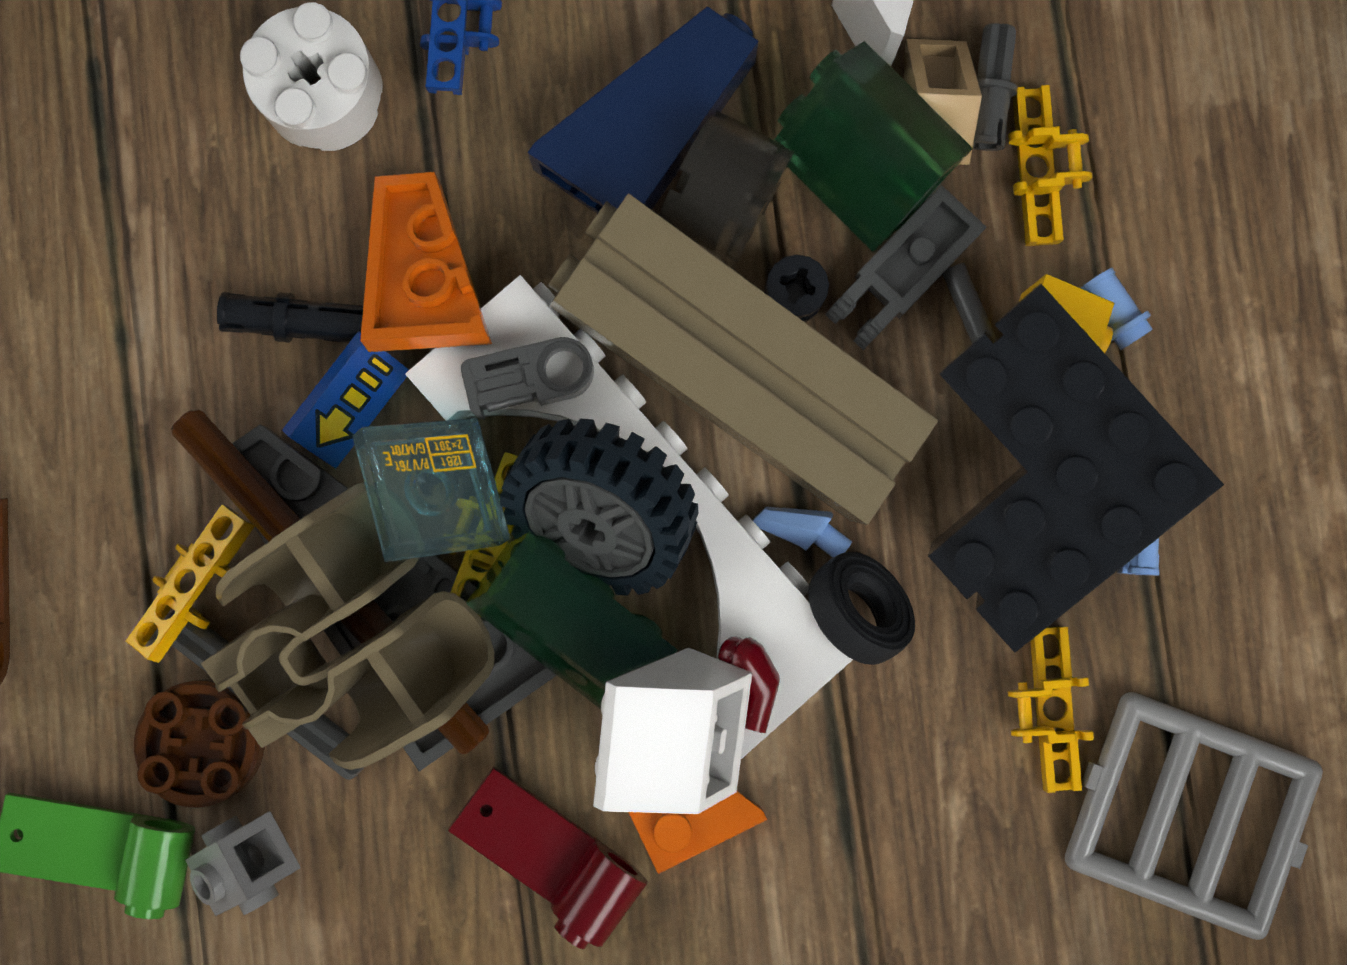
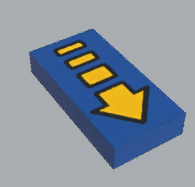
[282,331,409,469]

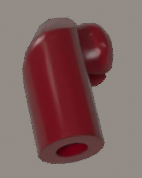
[718,636,780,734]

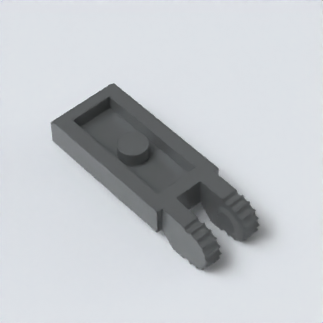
[825,185,986,350]

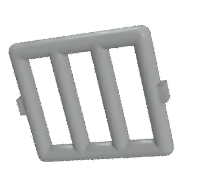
[1065,692,1323,940]

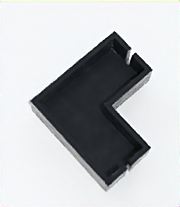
[928,284,1224,653]

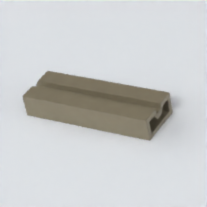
[548,193,939,525]

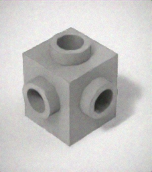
[185,811,301,916]

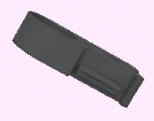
[461,337,594,419]

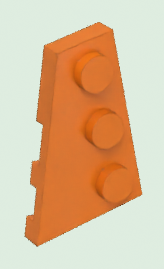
[360,172,492,352]

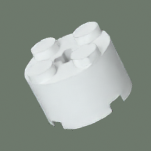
[240,2,383,151]

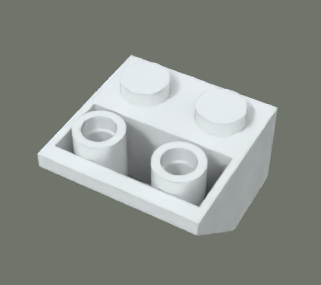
[593,648,752,814]

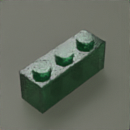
[466,532,677,709]

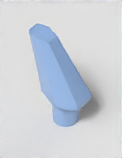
[752,506,852,558]

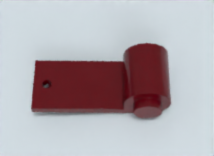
[448,766,648,949]

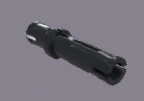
[217,292,363,343]

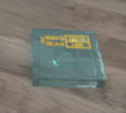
[353,418,511,562]

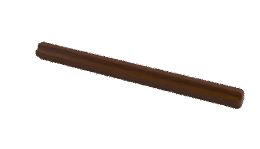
[171,410,489,755]

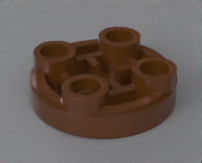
[134,680,265,808]

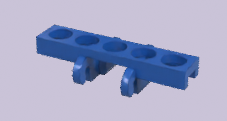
[420,0,502,95]

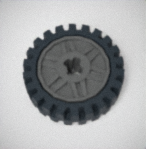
[500,418,699,596]

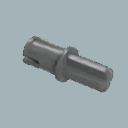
[973,23,1018,151]

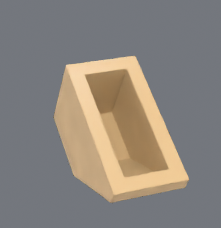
[902,39,982,169]

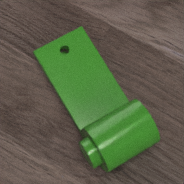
[0,792,195,919]

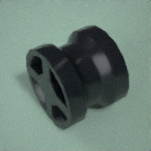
[764,254,829,323]

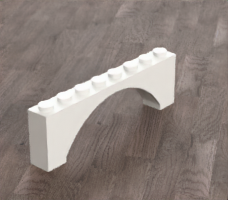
[405,275,853,759]

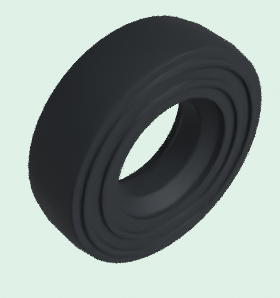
[809,552,915,665]

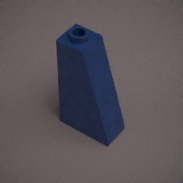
[527,6,759,214]

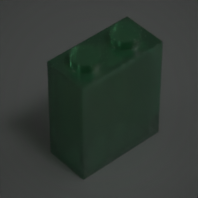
[768,41,973,252]

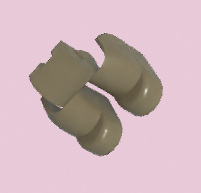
[201,482,494,770]

